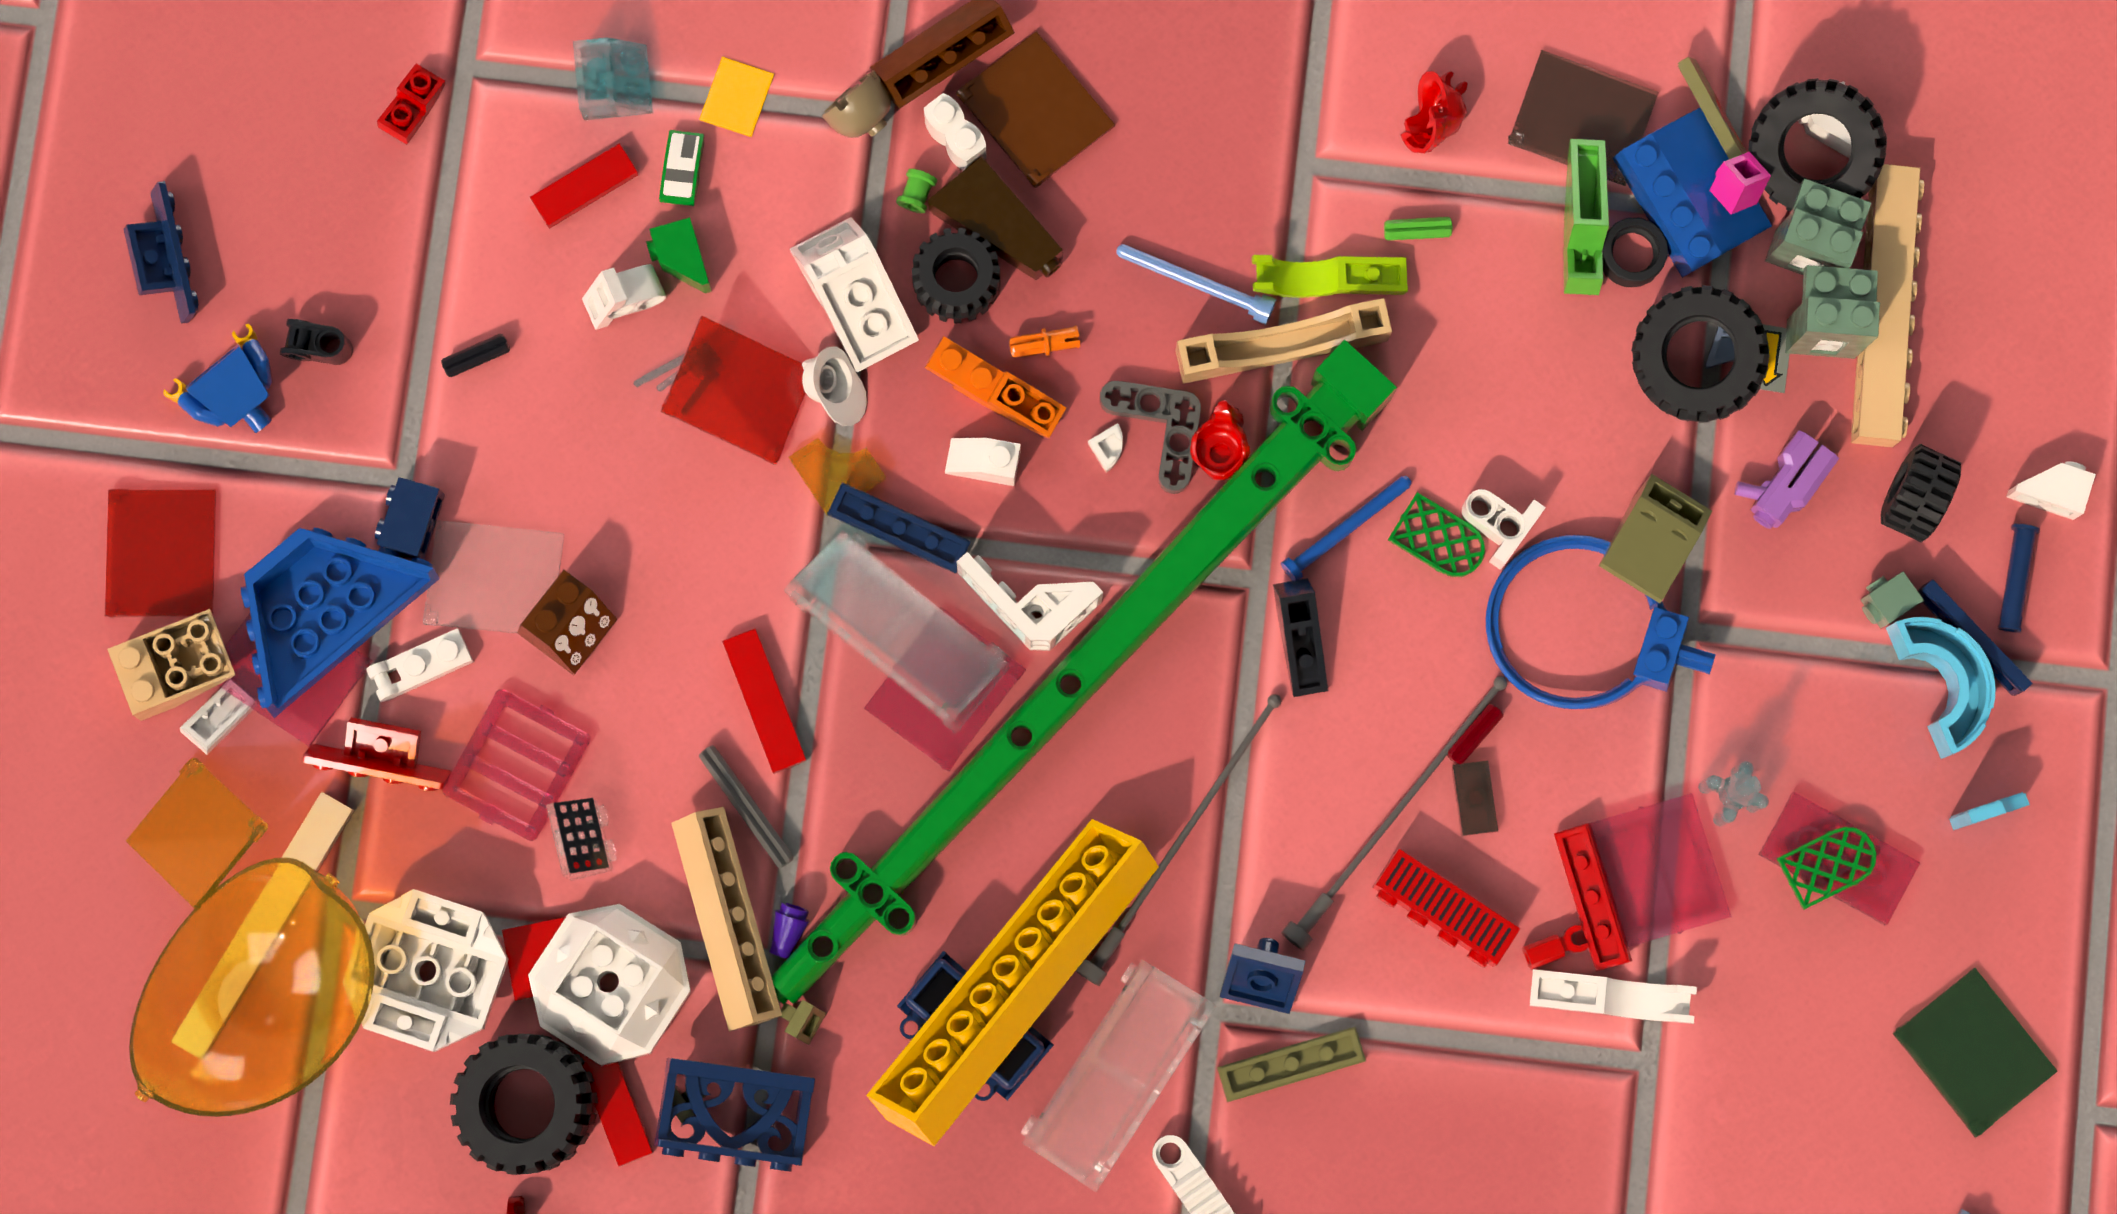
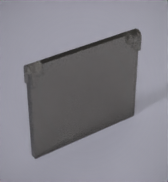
[1507,50,1659,186]

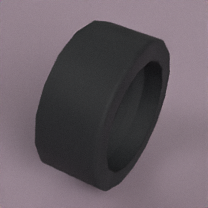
[1602,218,1668,287]

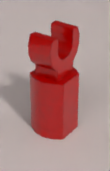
[1522,925,1589,970]

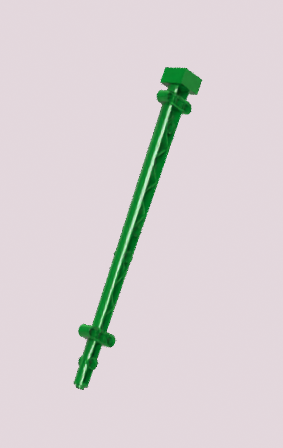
[771,339,1397,1004]

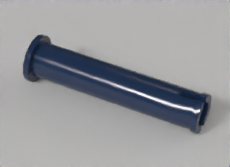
[1998,524,2040,633]

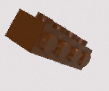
[870,0,1015,109]

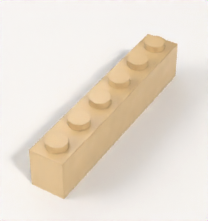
[672,807,782,1032]

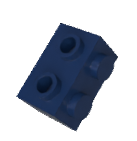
[375,477,445,559]

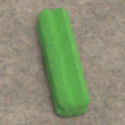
[1384,217,1453,240]

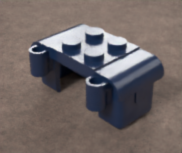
[897,951,1054,1101]

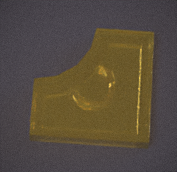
[788,438,886,517]

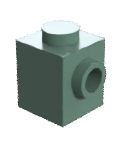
[1860,571,1924,629]

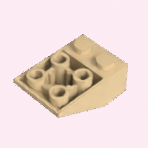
[107,609,236,721]

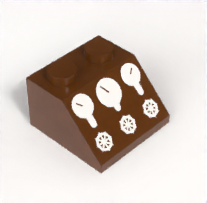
[517,569,617,675]

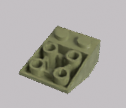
[1599,474,1712,603]

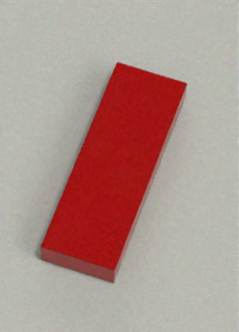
[530,143,639,229]

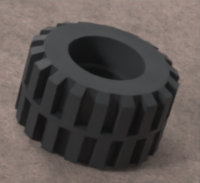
[912,228,1000,323]
[1881,444,1961,542]

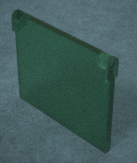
[1892,968,2058,1138]

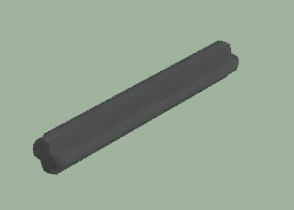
[699,745,794,868]

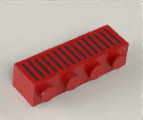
[1373,849,1520,968]

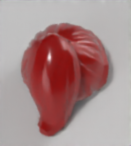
[1190,400,1250,480]

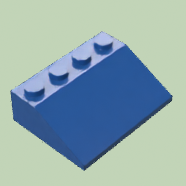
[1613,107,1772,278]

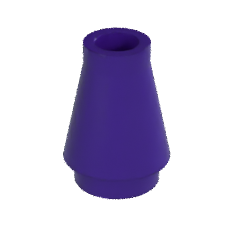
[769,902,810,958]

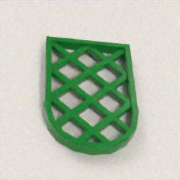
[1388,492,1485,577]
[1776,827,1876,910]

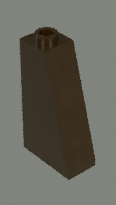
[928,156,1063,280]

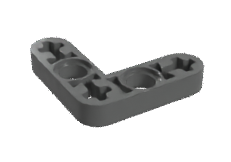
[1100,381,1201,494]

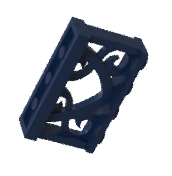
[654,1058,815,1172]

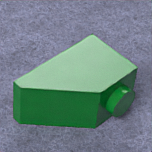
[646,217,712,293]

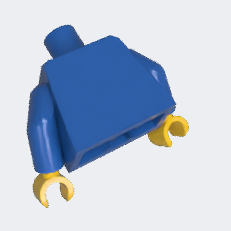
[163,324,272,433]

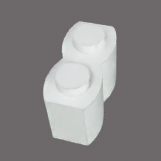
[924,93,987,171]

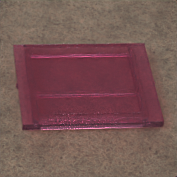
[1590,793,1732,947]

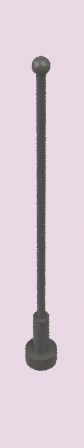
[1281,676,1507,951]
[1076,694,1282,986]

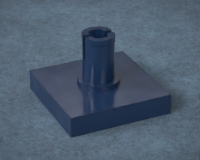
[1220,938,1305,1014]

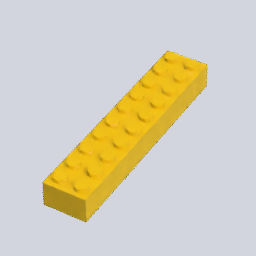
[866,819,1159,1146]

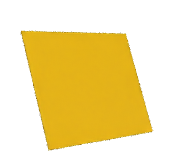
[699,57,774,137]

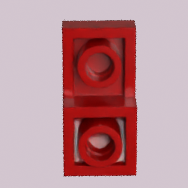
[377,63,446,145]

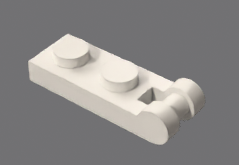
[366,628,474,702]

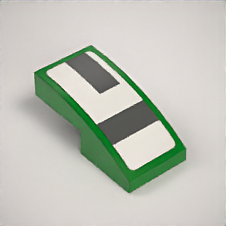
[659,130,704,206]

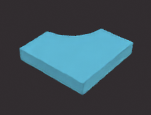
[1949,792,2030,831]

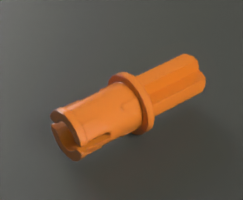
[1009,326,1080,358]

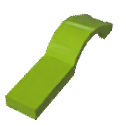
[1252,255,1408,298]

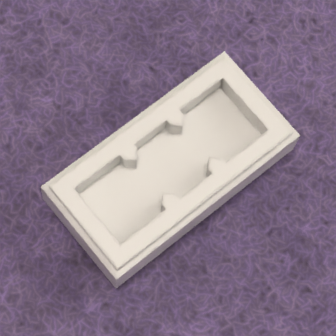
[180,679,258,755]

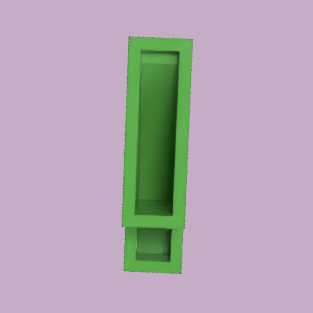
[1563,139,1609,295]

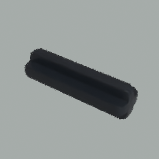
[441,334,510,377]

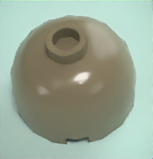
[821,70,891,138]

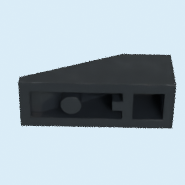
[1273,578,1328,697]

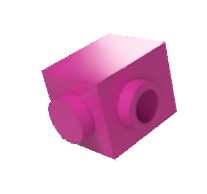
[1709,152,1771,214]

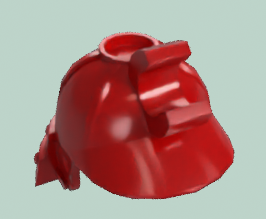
[1400,71,1468,154]

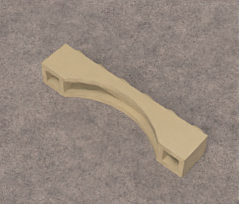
[1175,298,1392,384]

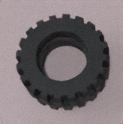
[1748,78,1887,212]
[1631,285,1769,423]
[450,1034,598,1175]

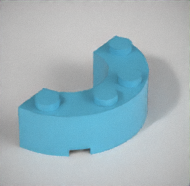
[1886,617,1996,759]

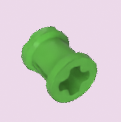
[896,169,937,214]

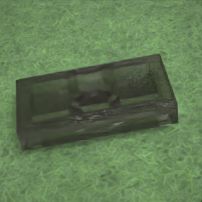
[1451,761,1498,837]

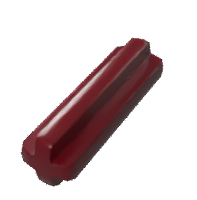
[1447,704,1504,765]

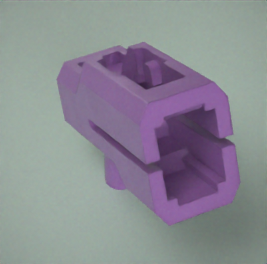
[1734,430,1839,529]

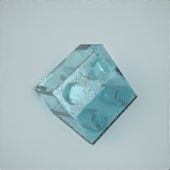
[573,37,653,120]

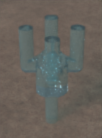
[1698,761,1769,827]

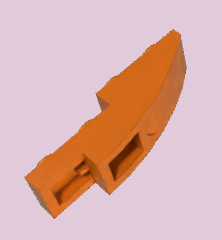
[924,336,1066,438]

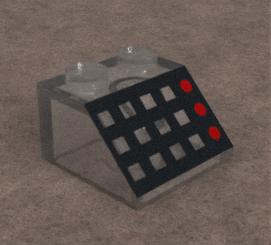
[546,798,617,881]

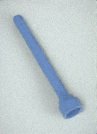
[1116,244,1277,325]

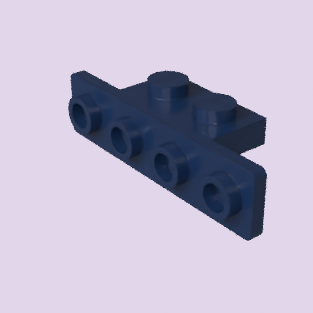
[123,181,198,324]

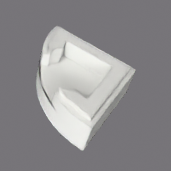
[1088,423,1123,472]

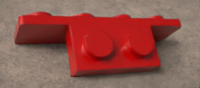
[303,717,451,791]

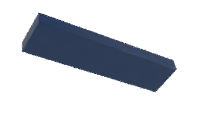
[827,482,971,574]
[1917,579,2033,696]

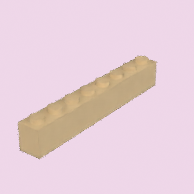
[1851,164,1924,447]

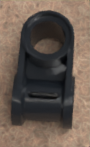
[280,319,353,365]

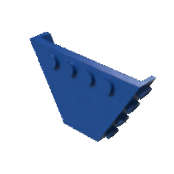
[241,527,440,718]

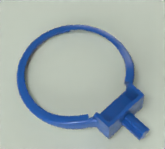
[1485,535,1716,709]

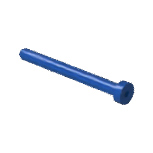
[1281,476,1412,581]

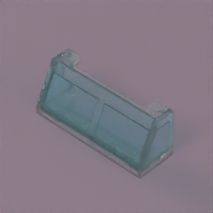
[784,530,1010,734]

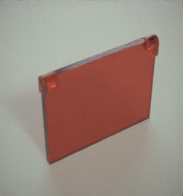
[660,316,806,465]
[104,489,216,618]

